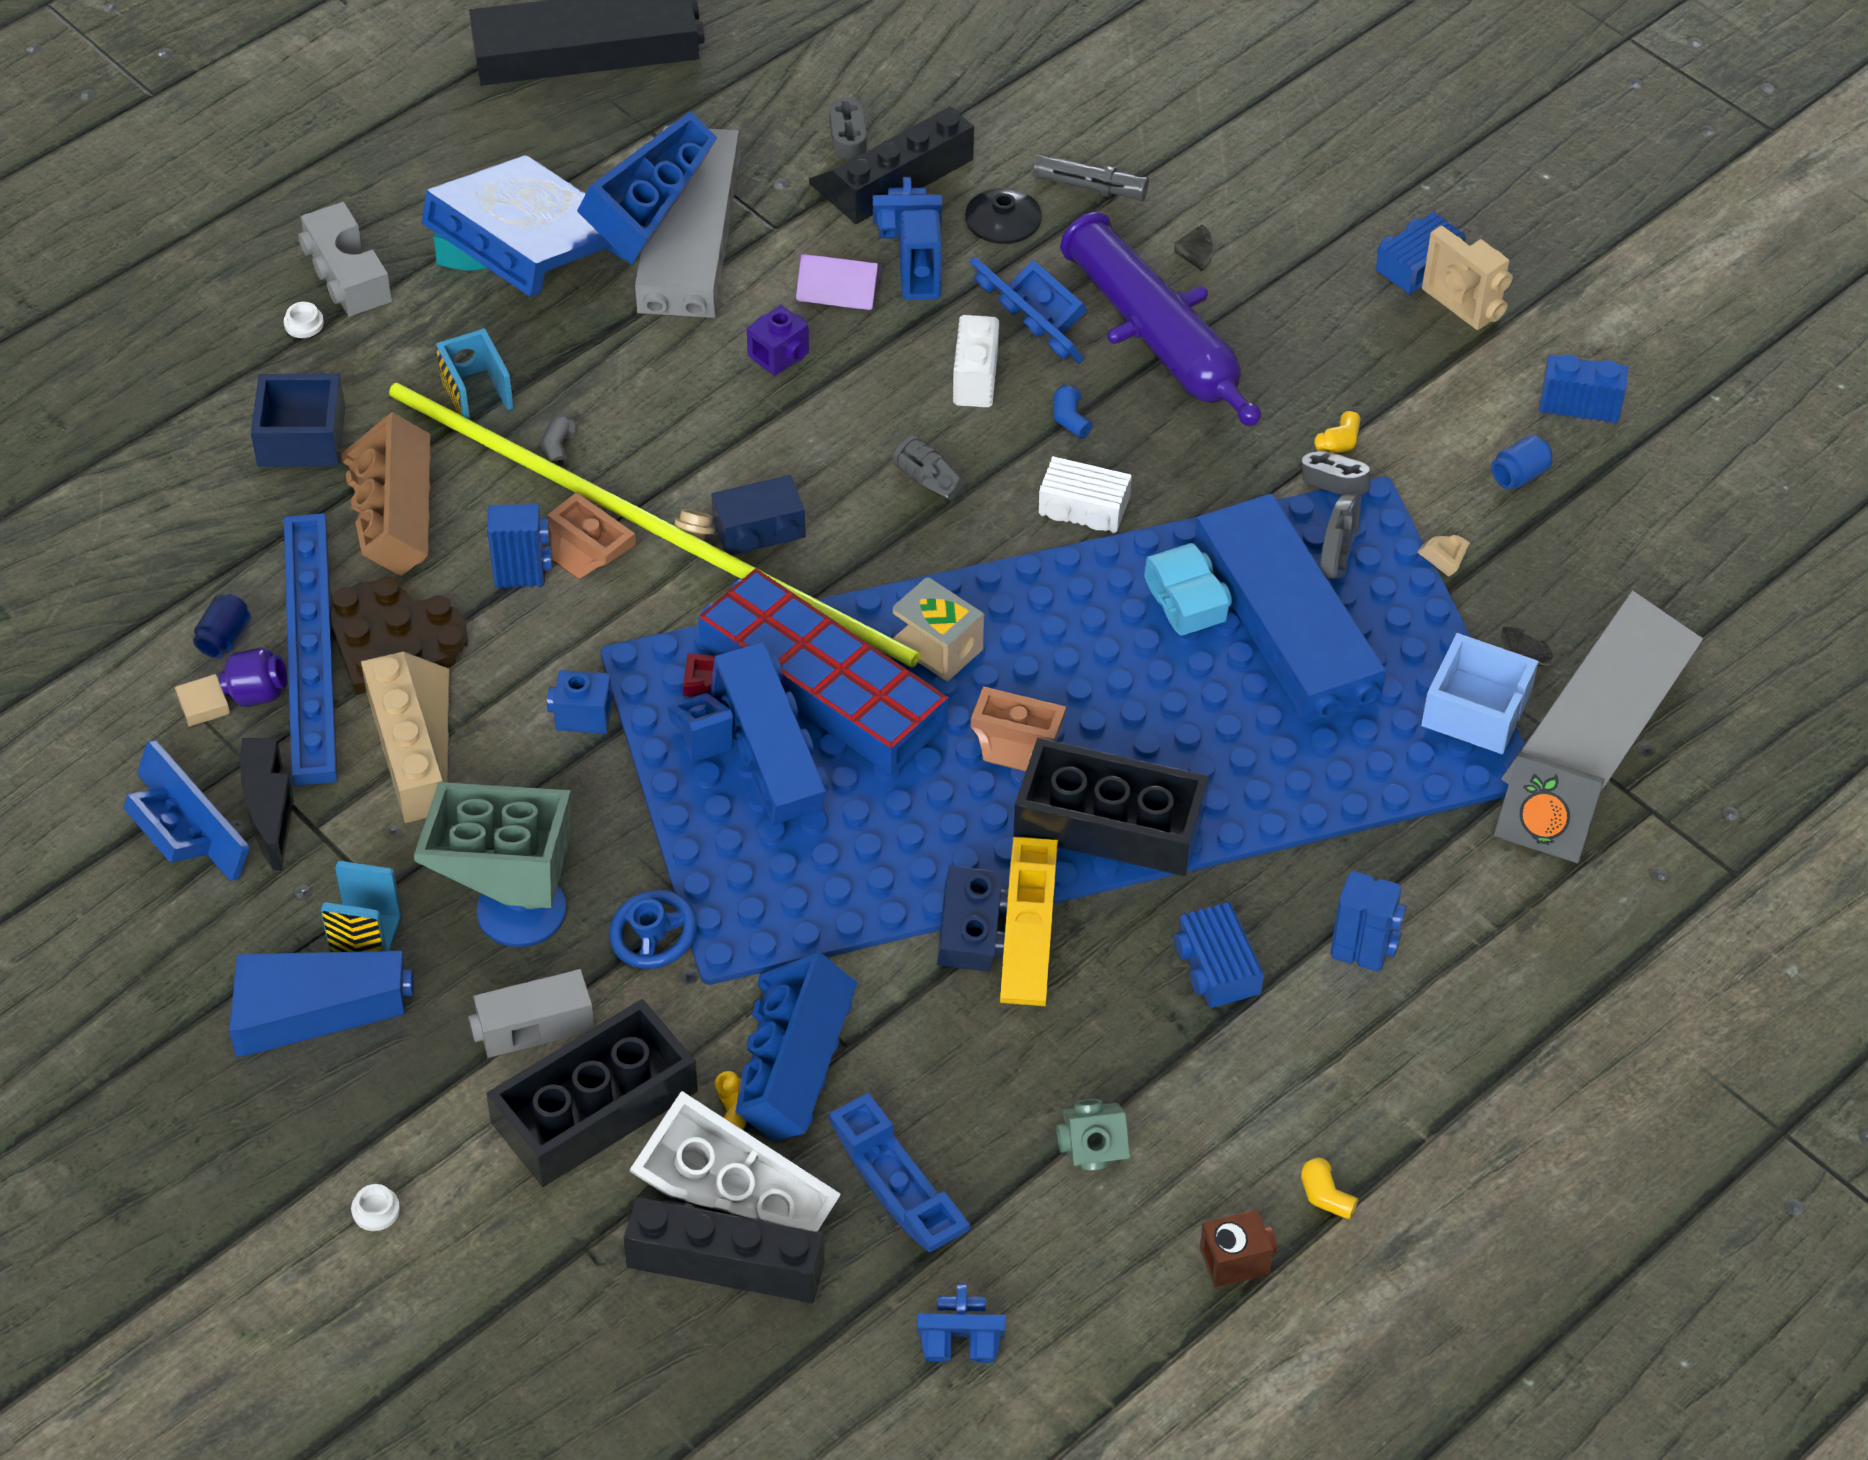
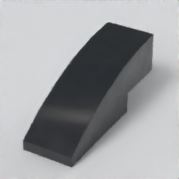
[240,738,294,871]

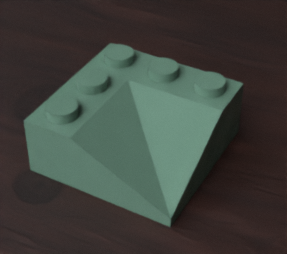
[414,782,572,909]

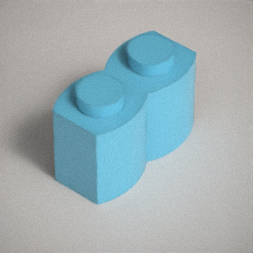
[1144,543,1232,636]

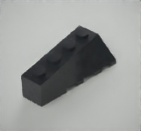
[809,106,974,224]
[624,1184,824,1304]

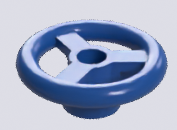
[609,890,697,969]

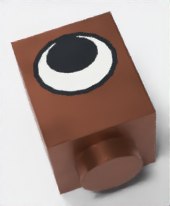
[1200,1209,1277,1288]

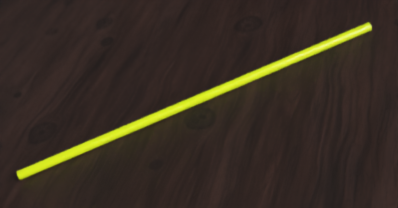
[389,382,920,668]

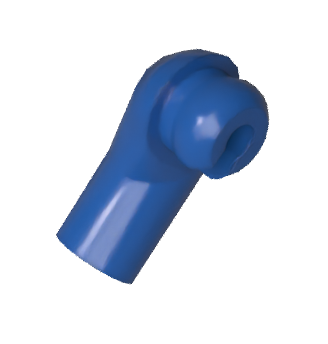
[1053,385,1093,439]

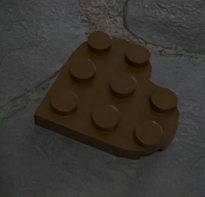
[330,577,468,695]

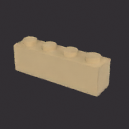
[361,652,450,823]

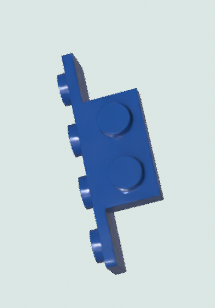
[969,256,1087,364]
[123,740,249,881]

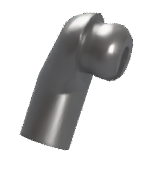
[540,415,577,468]

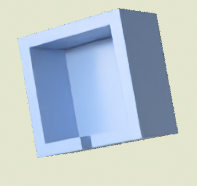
[1421,633,1538,755]

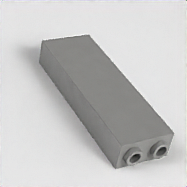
[635,126,740,318]
[1501,591,1703,791]

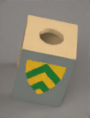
[893,578,984,682]

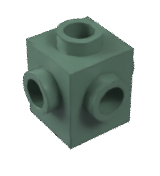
[1056,1099,1130,1170]

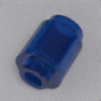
[193,594,251,658]

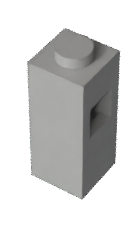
[468,969,594,1058]

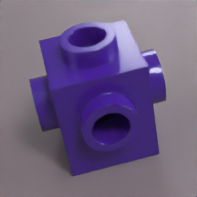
[746,305,809,376]

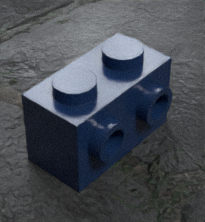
[711,475,806,555]
[937,865,1009,972]

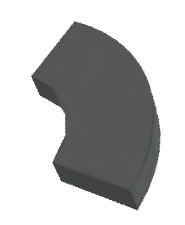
[1320,493,1362,578]

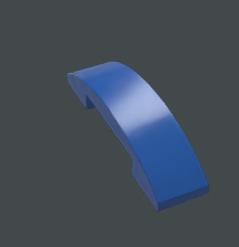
[829,1093,970,1252]

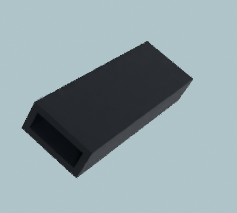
[469,0,705,86]

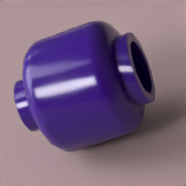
[220,647,288,707]

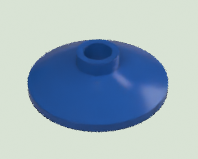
[477,886,567,947]

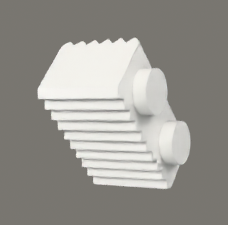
[953,315,999,407]
[1039,456,1132,533]

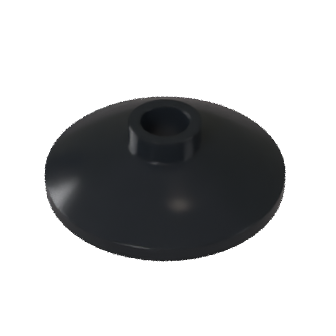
[965,188,1041,244]

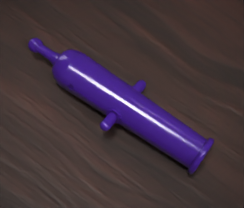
[1060,211,1262,426]

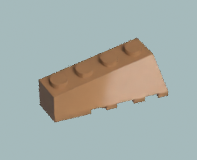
[341,412,431,576]

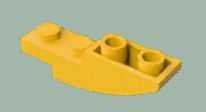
[1000,837,1058,1006]

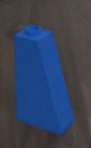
[229,951,414,1056]

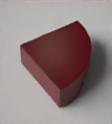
[683,653,716,696]

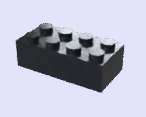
[1013,738,1209,876]
[486,999,698,1187]

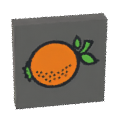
[1494,752,1605,863]

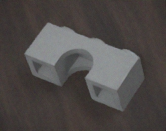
[298,202,392,317]

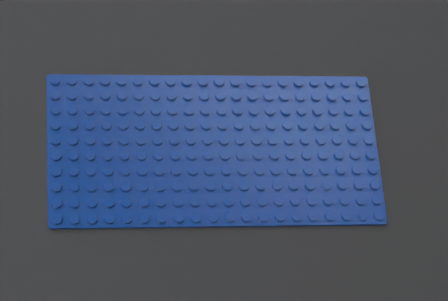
[601,476,1525,985]

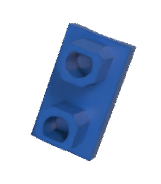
[873,177,942,239]
[917,1282,1006,1363]

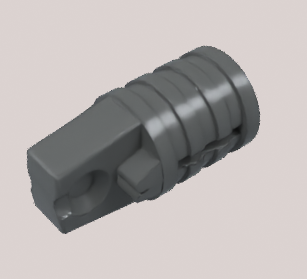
[892,435,965,500]

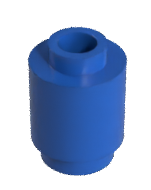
[1491,435,1552,489]

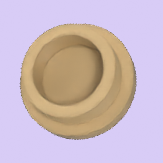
[674,509,716,540]

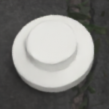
[284,302,324,338]
[351,1184,400,1231]

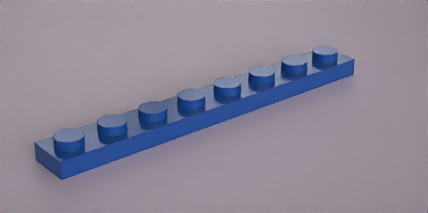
[284,513,338,786]

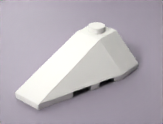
[629,1091,841,1231]

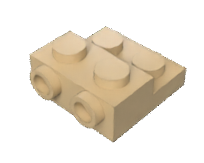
[1422,225,1513,331]

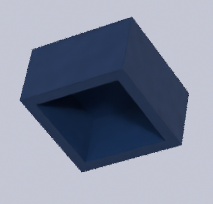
[251,373,345,467]

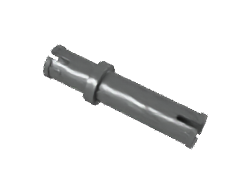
[1033,154,1149,201]

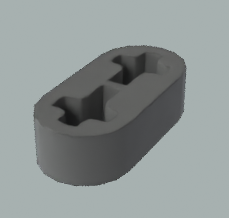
[829,97,867,159]
[1302,451,1371,495]

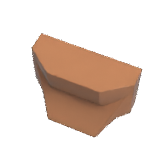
[547,492,636,580]
[971,686,1066,772]

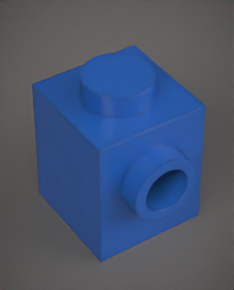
[547,670,613,734]

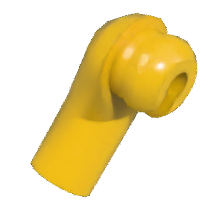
[1314,411,1361,454]
[714,1071,747,1130]
[1301,1157,1358,1220]

